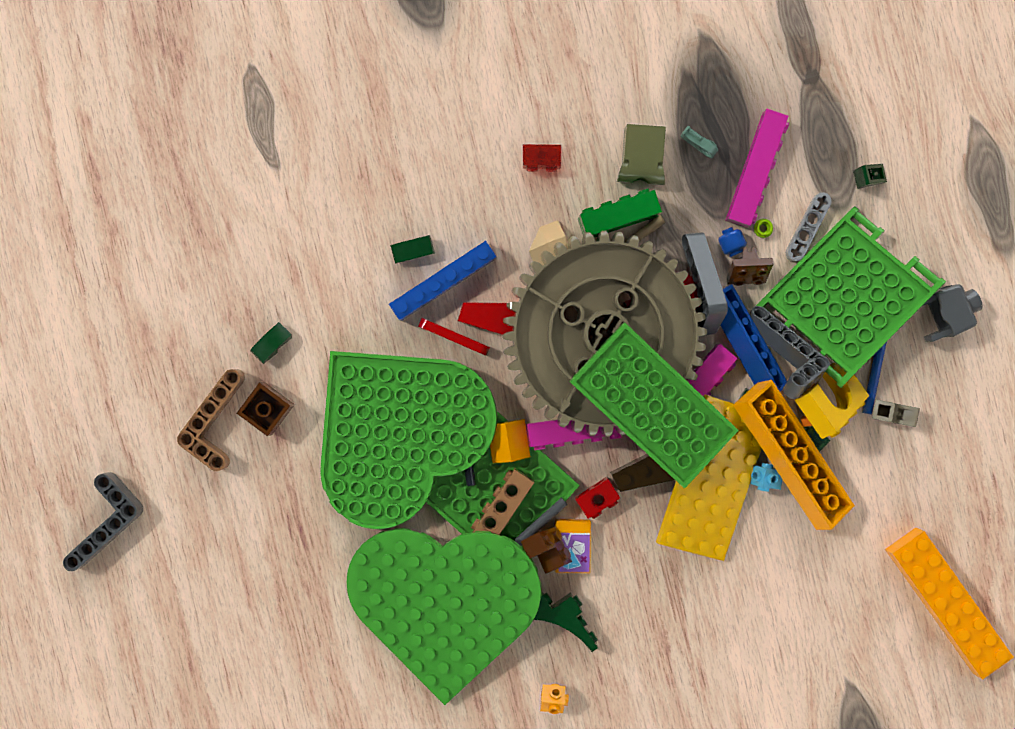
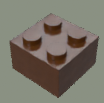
[236,382,295,437]

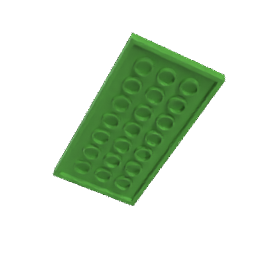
[569,322,739,489]

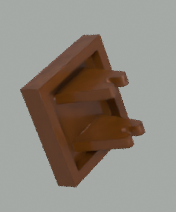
[727,247,773,286]

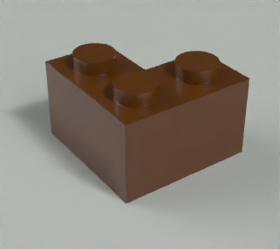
[521,526,572,574]

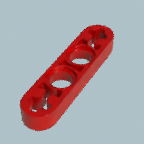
[418,318,490,356]

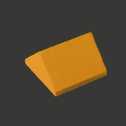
[490,419,531,463]

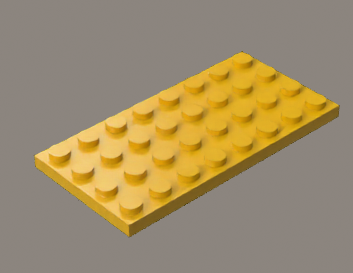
[656,394,762,561]

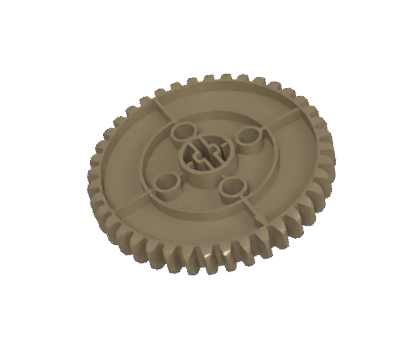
[502,231,707,437]

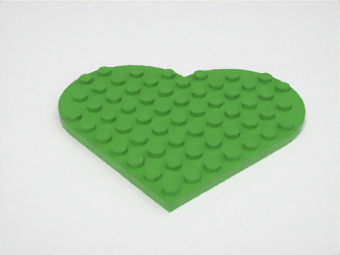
[320,351,497,529]
[347,528,542,705]

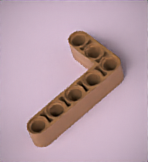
[177,369,245,471]

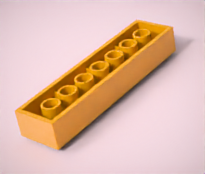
[733,380,855,530]
[885,528,1014,680]

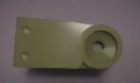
[617,124,666,185]

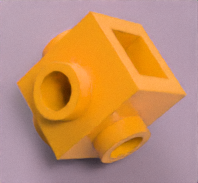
[540,684,569,714]

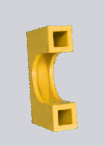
[795,362,869,439]

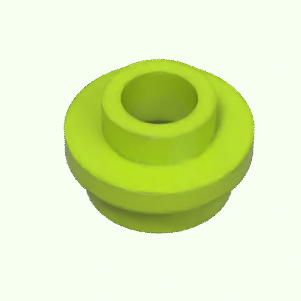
[753,219,773,238]

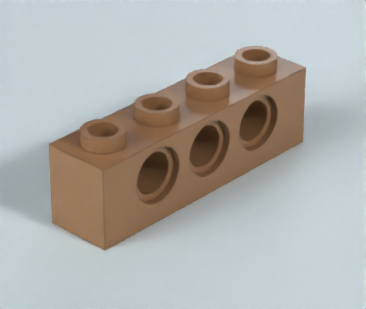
[471,468,534,535]

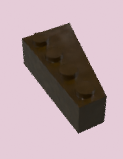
[610,454,675,492]

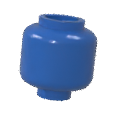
[718,227,747,257]

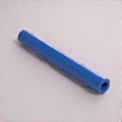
[862,342,887,415]

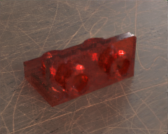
[523,144,561,172]

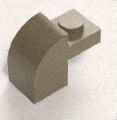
[872,399,920,427]

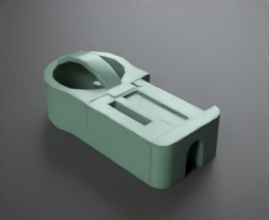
[680,126,718,158]

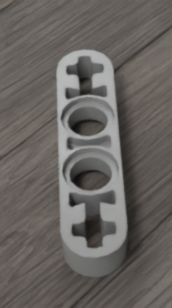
[785,192,831,262]

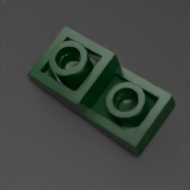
[390,235,435,264]
[250,322,292,364]

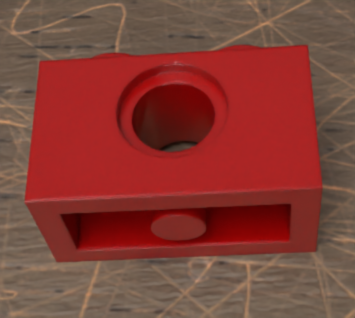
[575,477,620,519]

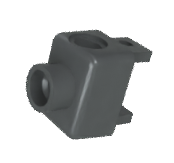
[923,284,983,342]

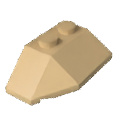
[529,220,568,265]

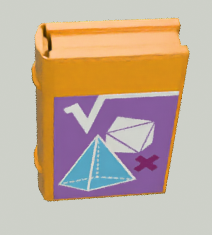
[554,519,591,573]

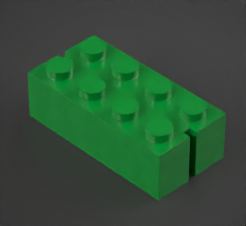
[578,188,662,238]

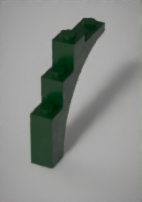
[534,592,598,652]

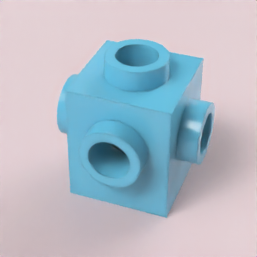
[750,463,782,492]

